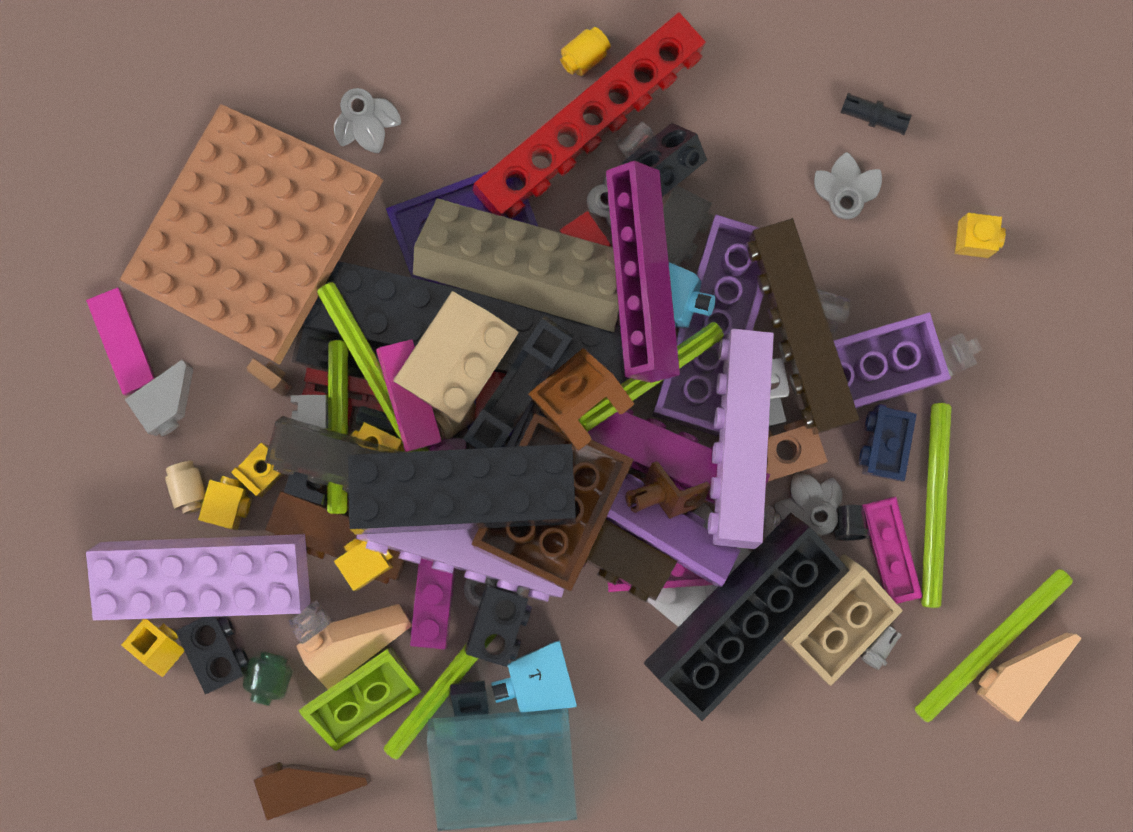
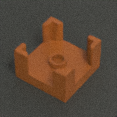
[528,348,634,451]

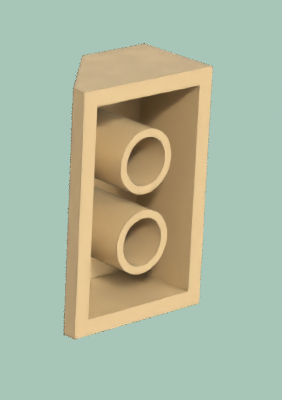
[393,291,519,423]
[782,554,903,686]

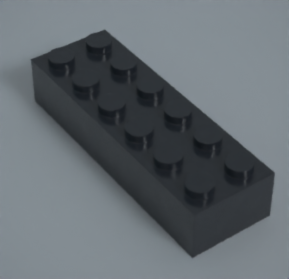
[348,444,576,535]
[644,512,849,721]

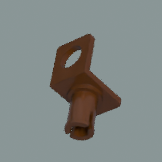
[625,461,711,519]

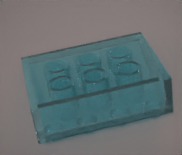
[427,708,577,831]

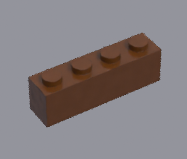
[265,491,406,584]

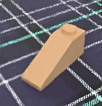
[296,604,412,689]
[977,633,1082,722]

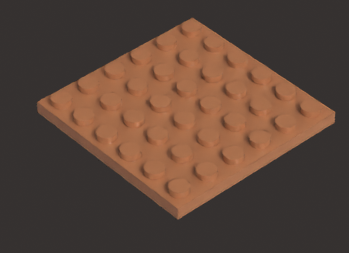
[119,104,383,365]

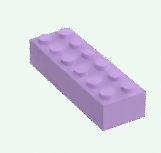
[86,534,310,620]

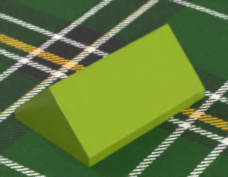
[299,647,422,751]

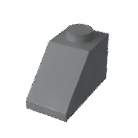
[125,360,193,436]

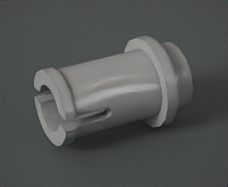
[861,626,902,670]

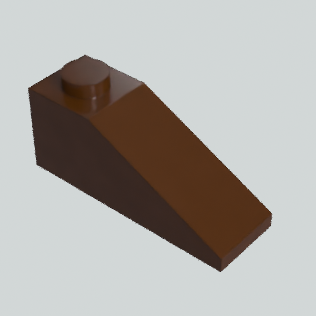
[253,762,372,821]

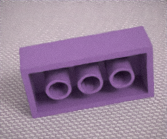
[834,312,951,409]

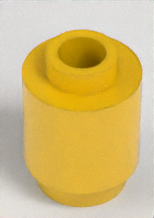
[560,27,611,76]

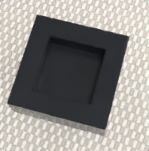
[450,681,489,718]

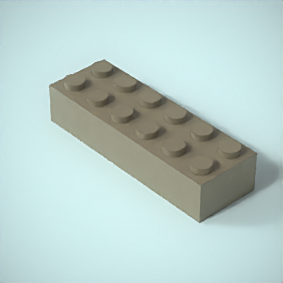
[413,198,620,332]

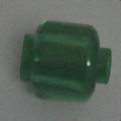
[242,651,293,706]

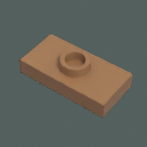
[246,358,292,396]

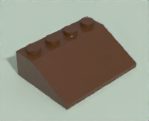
[471,414,634,592]

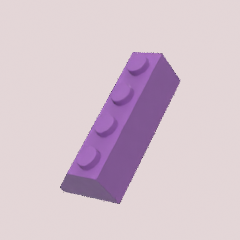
[606,474,741,587]

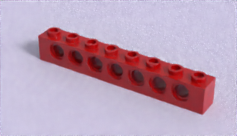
[473,12,706,219]

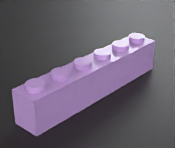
[708,329,774,549]
[356,529,564,602]

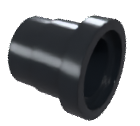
[834,505,870,541]

